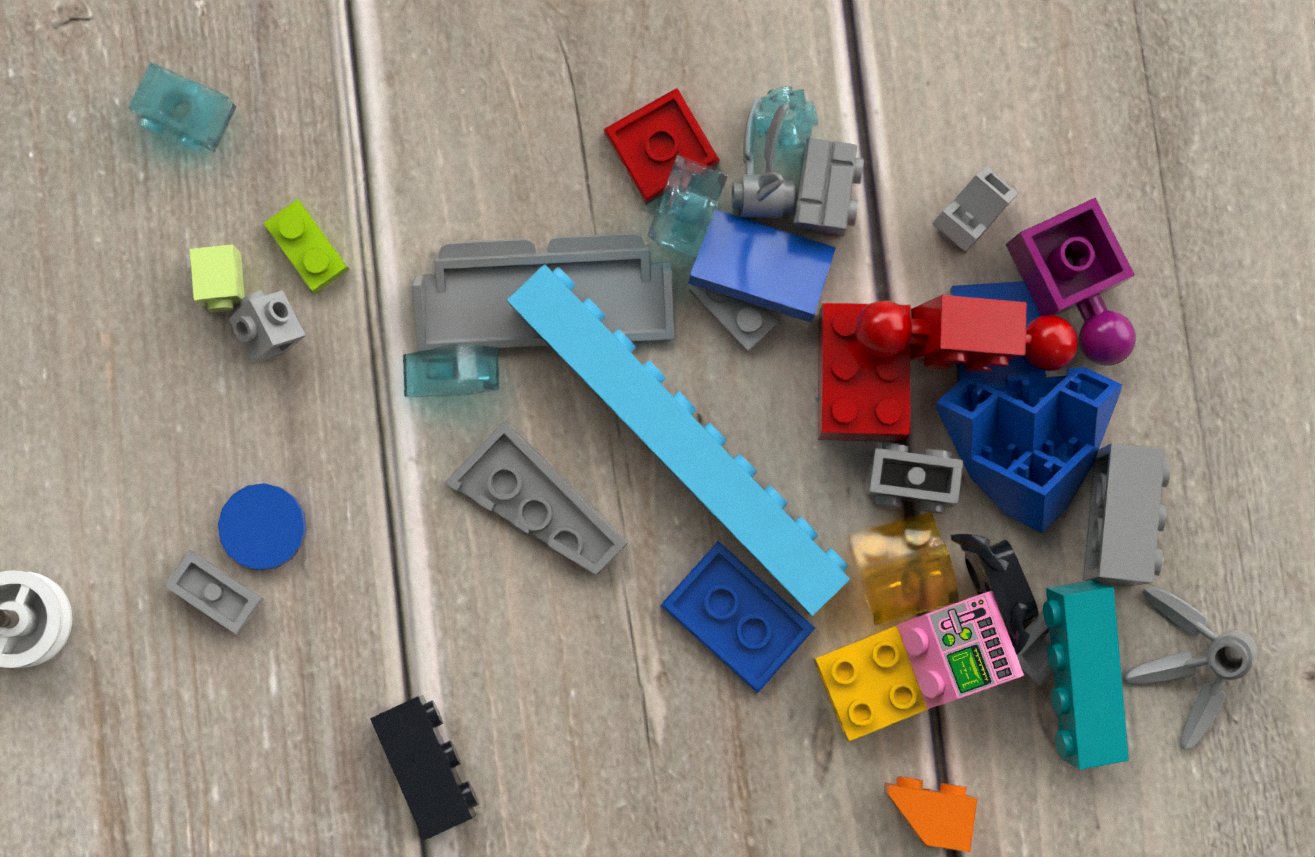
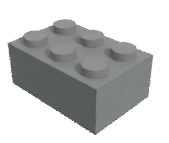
[1083,443,1170,586]

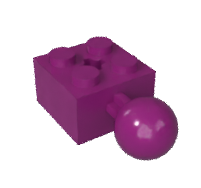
[1006,197,1136,366]

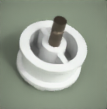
[0,570,72,668]

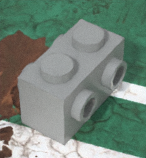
[865,443,963,514]

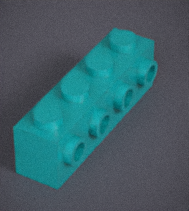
[1043,580,1129,770]

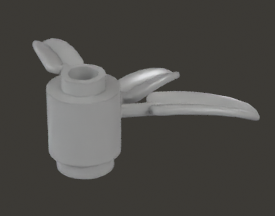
[732,98,795,218]
[1125,586,1258,750]

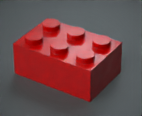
[818,303,911,442]

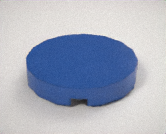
[218,483,307,570]

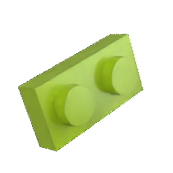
[263,199,350,294]

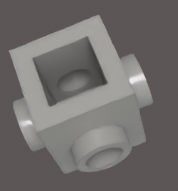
[228,290,306,364]

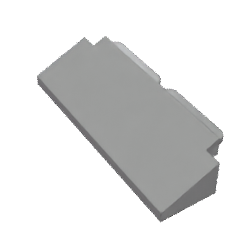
[412,233,675,352]

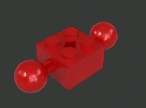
[855,295,1078,373]

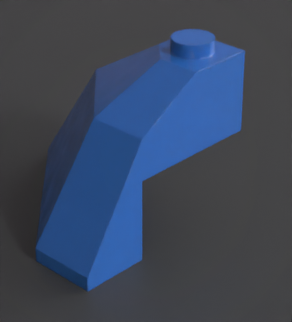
[936,367,1122,533]

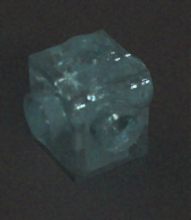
[754,86,818,152]

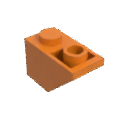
[884,776,978,852]

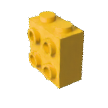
[813,625,928,741]

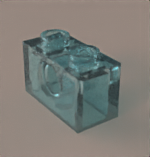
[129,62,236,152]
[647,154,728,258]

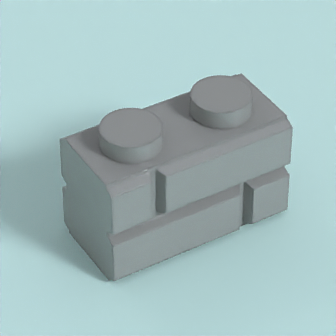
[793,138,864,237]

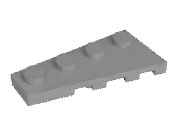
[444,421,628,575]

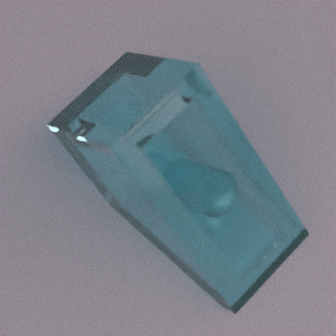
[403,343,499,397]

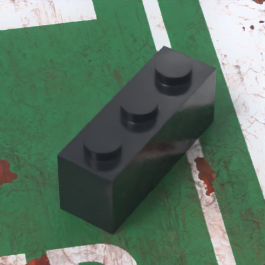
[370,695,479,841]

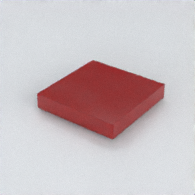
[603,88,720,204]

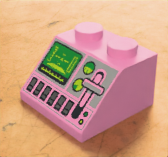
[897,591,1024,709]

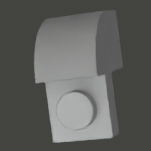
[932,165,1018,253]

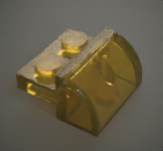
[849,512,959,626]

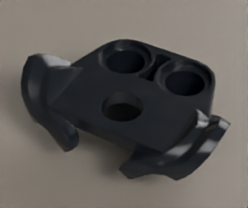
[951,534,1039,655]

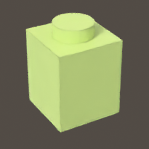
[189,244,245,312]

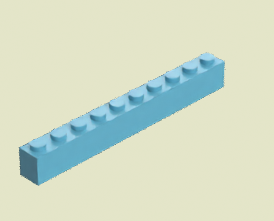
[507,264,850,616]

